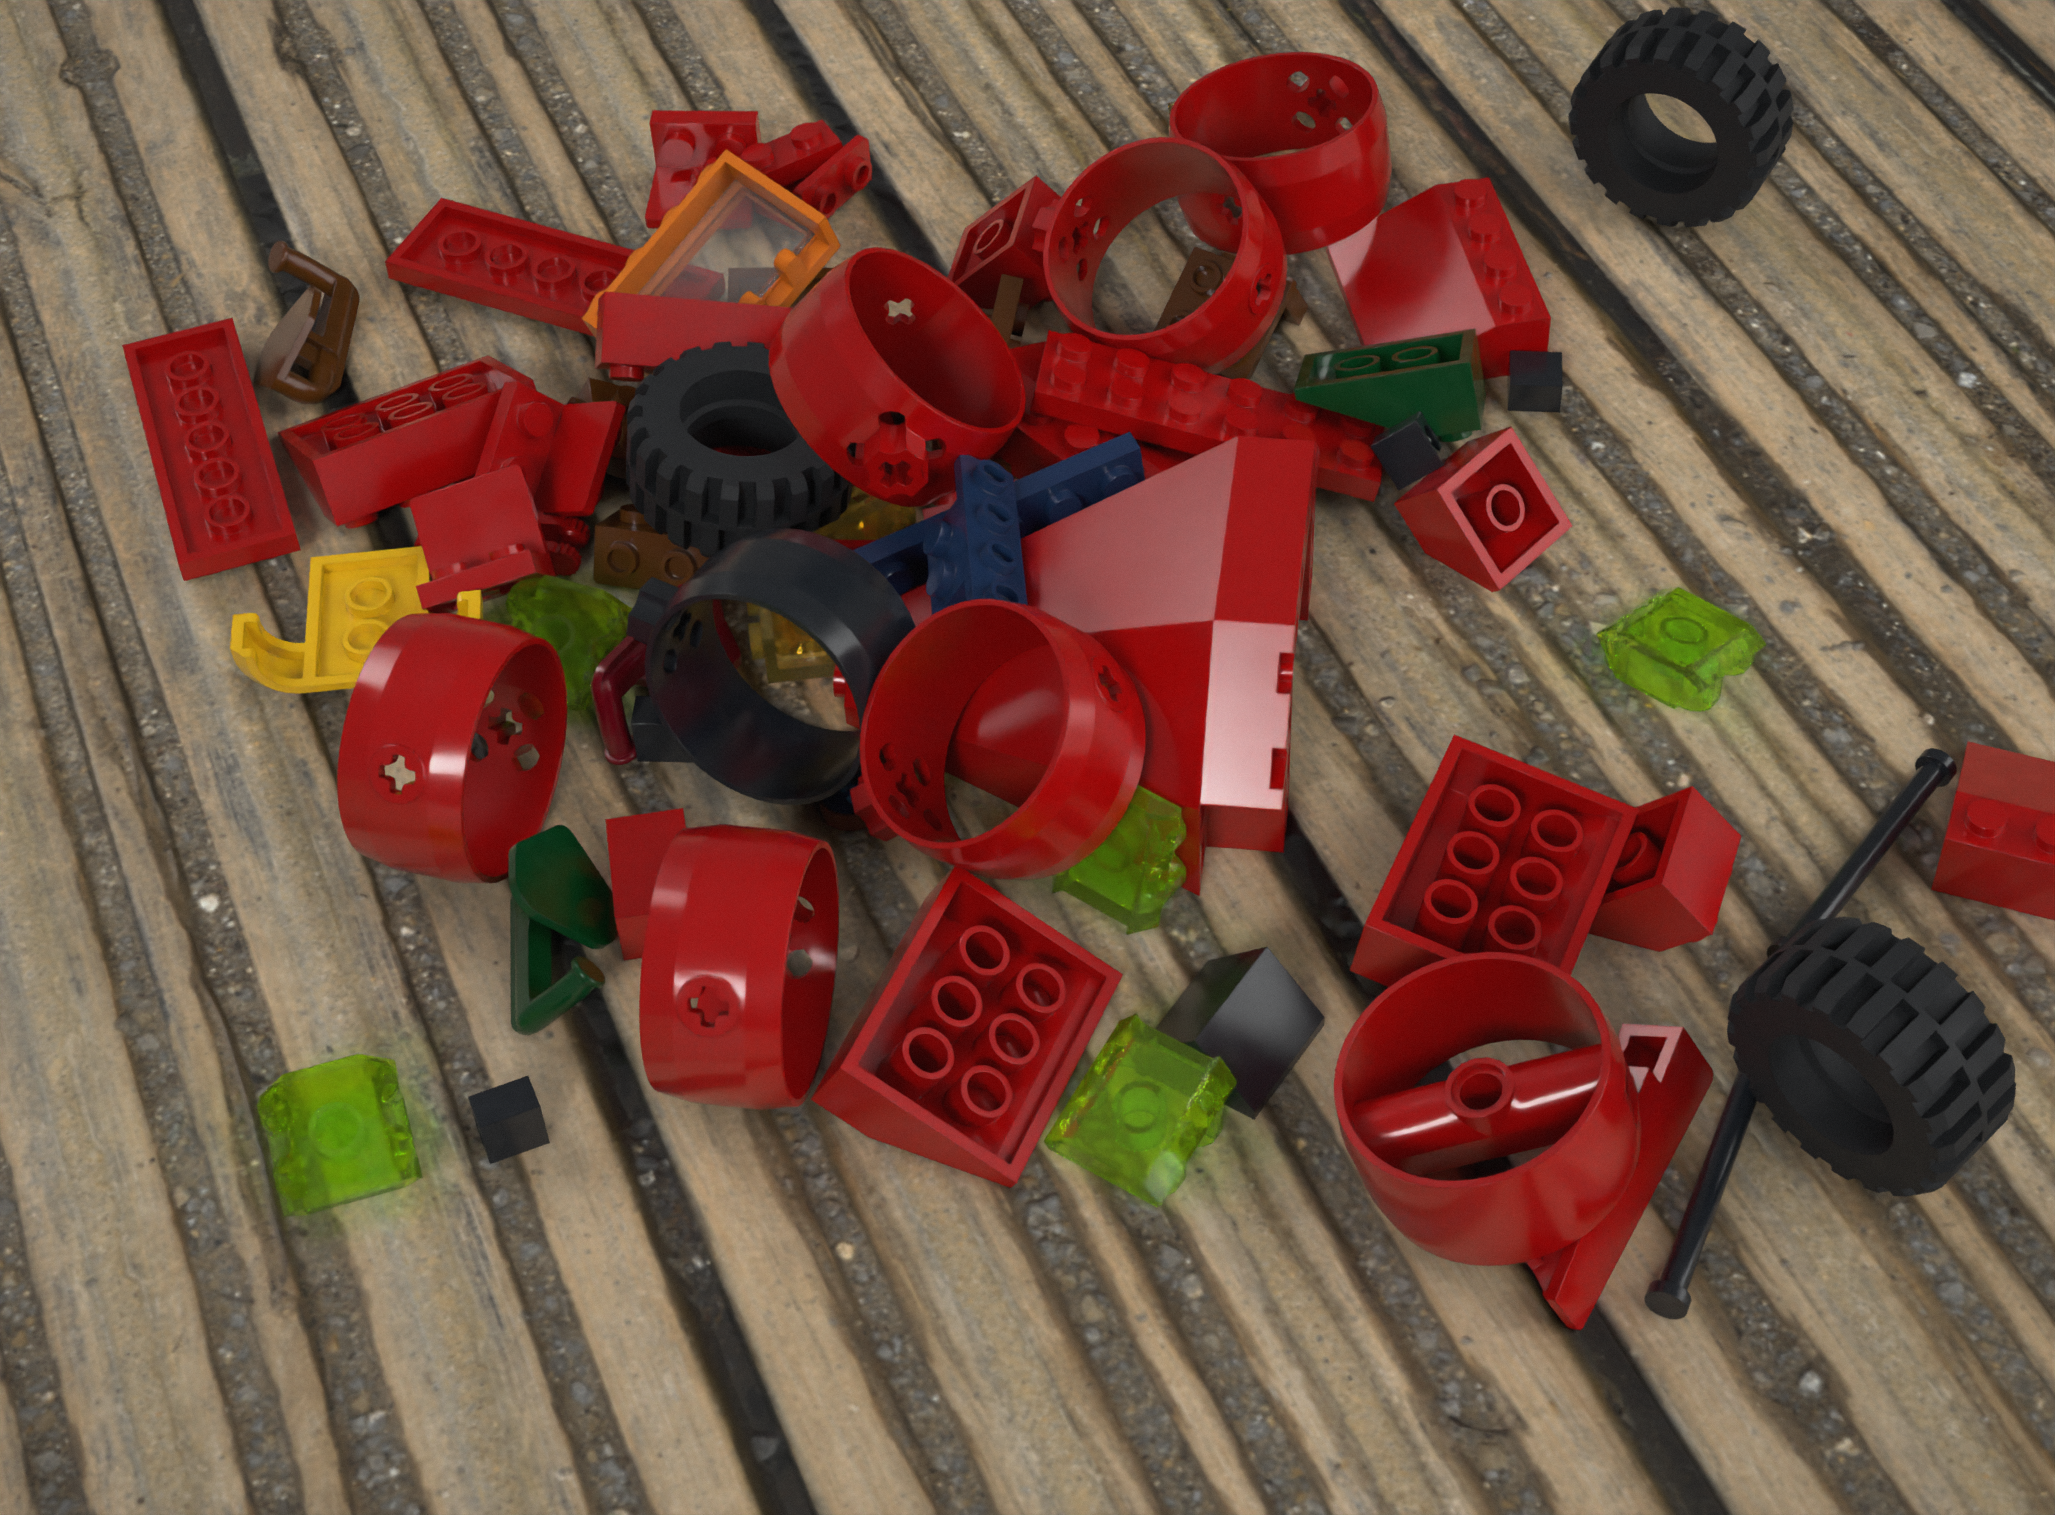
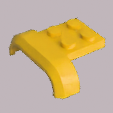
[230,546,483,694]

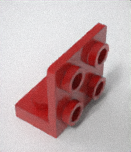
[645,110,762,231]
[474,381,626,517]
[409,464,556,613]

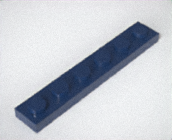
[853,432,1145,596]

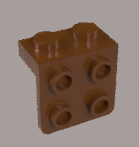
[1154,246,1308,380]

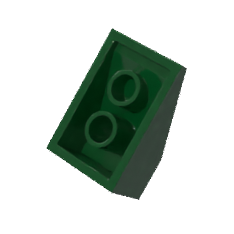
[1294,328,1486,442]

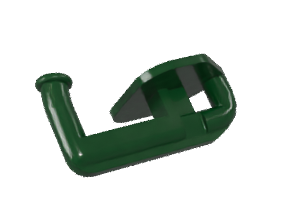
[509,825,617,1036]

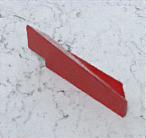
[1527,1023,1714,1330]

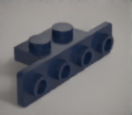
[923,455,1028,615]

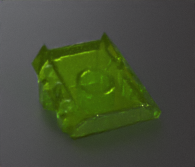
[506,574,632,711]
[1596,587,1767,712]
[1052,785,1186,935]
[1044,1013,1237,1207]
[257,1054,423,1217]

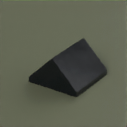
[1137,947,1325,1120]

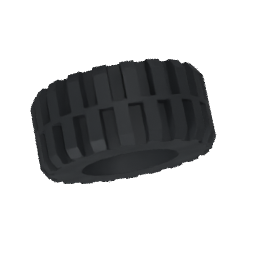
[1568,7,1794,227]
[626,341,857,558]
[1727,916,2016,1197]

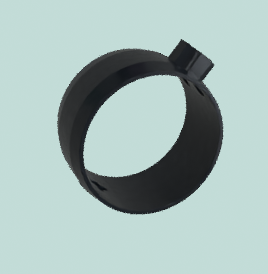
[626,528,916,805]

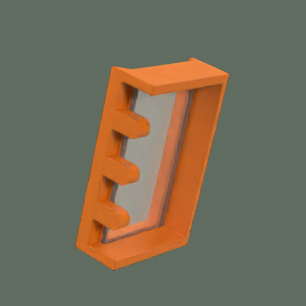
[582,149,841,376]

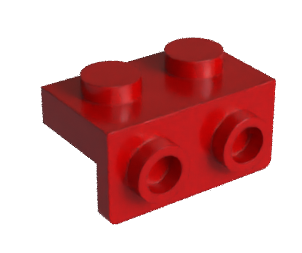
[755,135,872,233]

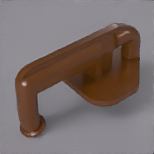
[253,241,360,405]

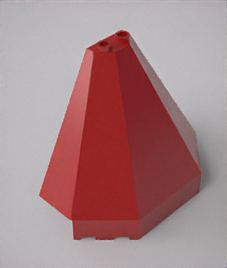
[833,436,1320,896]

